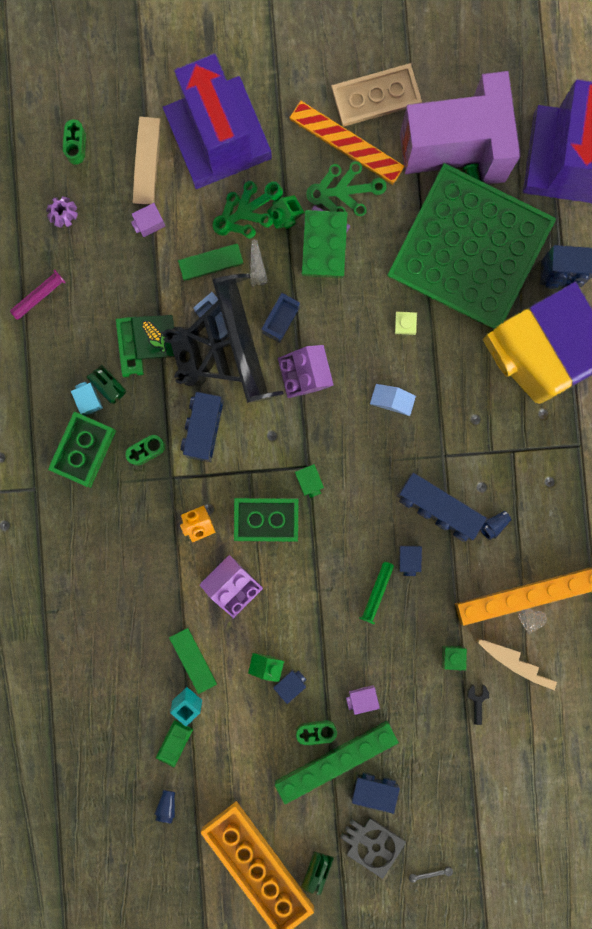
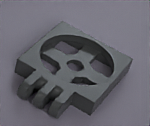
[340,817,406,879]

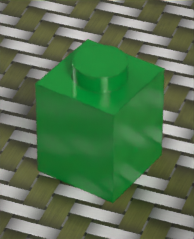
[295,464,324,498]
[442,646,467,670]
[248,653,284,682]

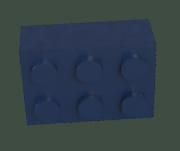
[540,245,592,289]
[180,392,224,463]

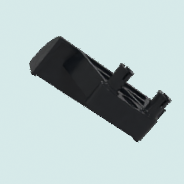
[163,273,284,403]

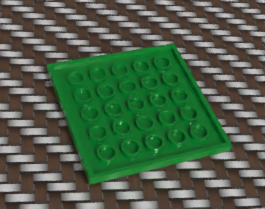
[387,163,557,329]

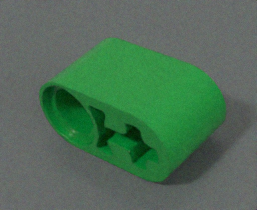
[63,119,86,165]
[125,435,165,466]
[296,720,337,745]

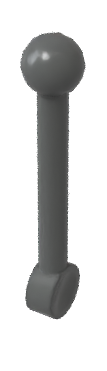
[409,866,453,883]

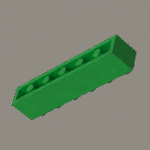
[275,720,399,805]

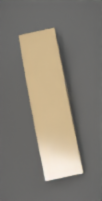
[133,117,161,204]
[476,638,557,690]

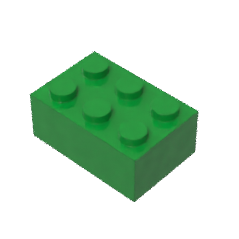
[302,210,348,278]
[48,412,116,488]
[234,498,298,542]

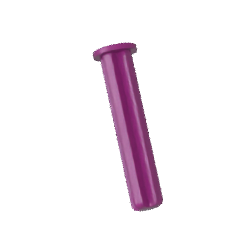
[10,270,66,320]

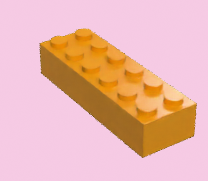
[201,801,314,929]

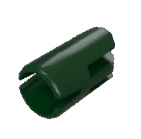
[86,365,126,404]
[301,851,334,895]

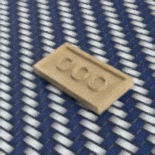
[331,63,422,127]

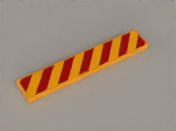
[290,101,405,185]

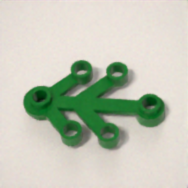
[306,161,387,216]
[213,181,283,239]

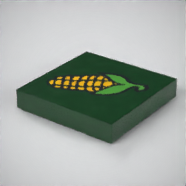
[131,315,174,360]

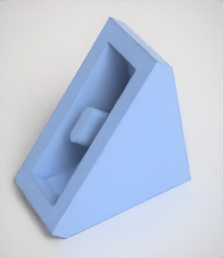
[370,384,416,416]

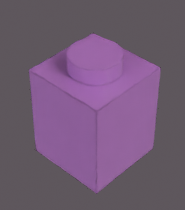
[131,203,165,237]
[346,685,380,715]

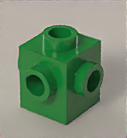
[267,195,304,229]

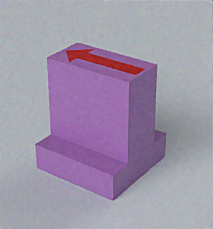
[400,71,520,184]

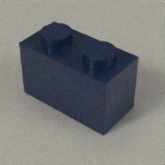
[351,772,400,814]

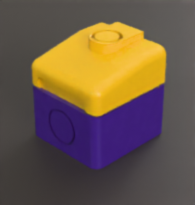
[483,282,592,404]

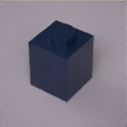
[398,546,422,576]
[273,669,307,704]

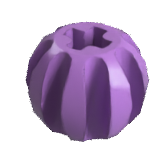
[46,196,78,228]

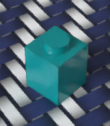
[170,687,202,726]

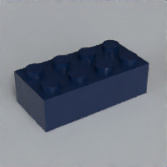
[397,473,487,542]

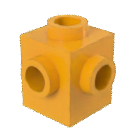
[180,505,216,543]

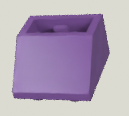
[278,345,333,398]
[199,555,263,618]

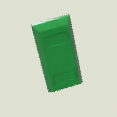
[155,720,193,768]

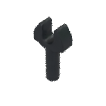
[467,684,489,725]

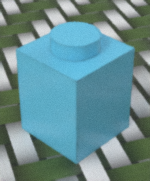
[71,382,103,416]

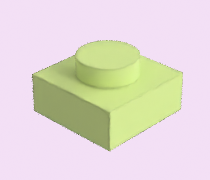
[395,312,417,335]

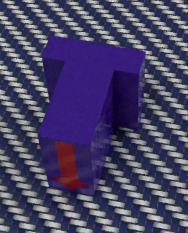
[163,54,272,190]
[523,79,592,203]

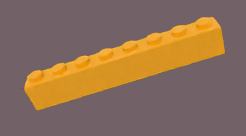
[455,567,592,626]

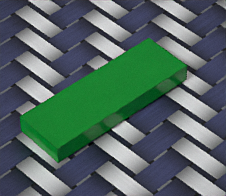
[178,243,244,281]
[169,627,218,694]

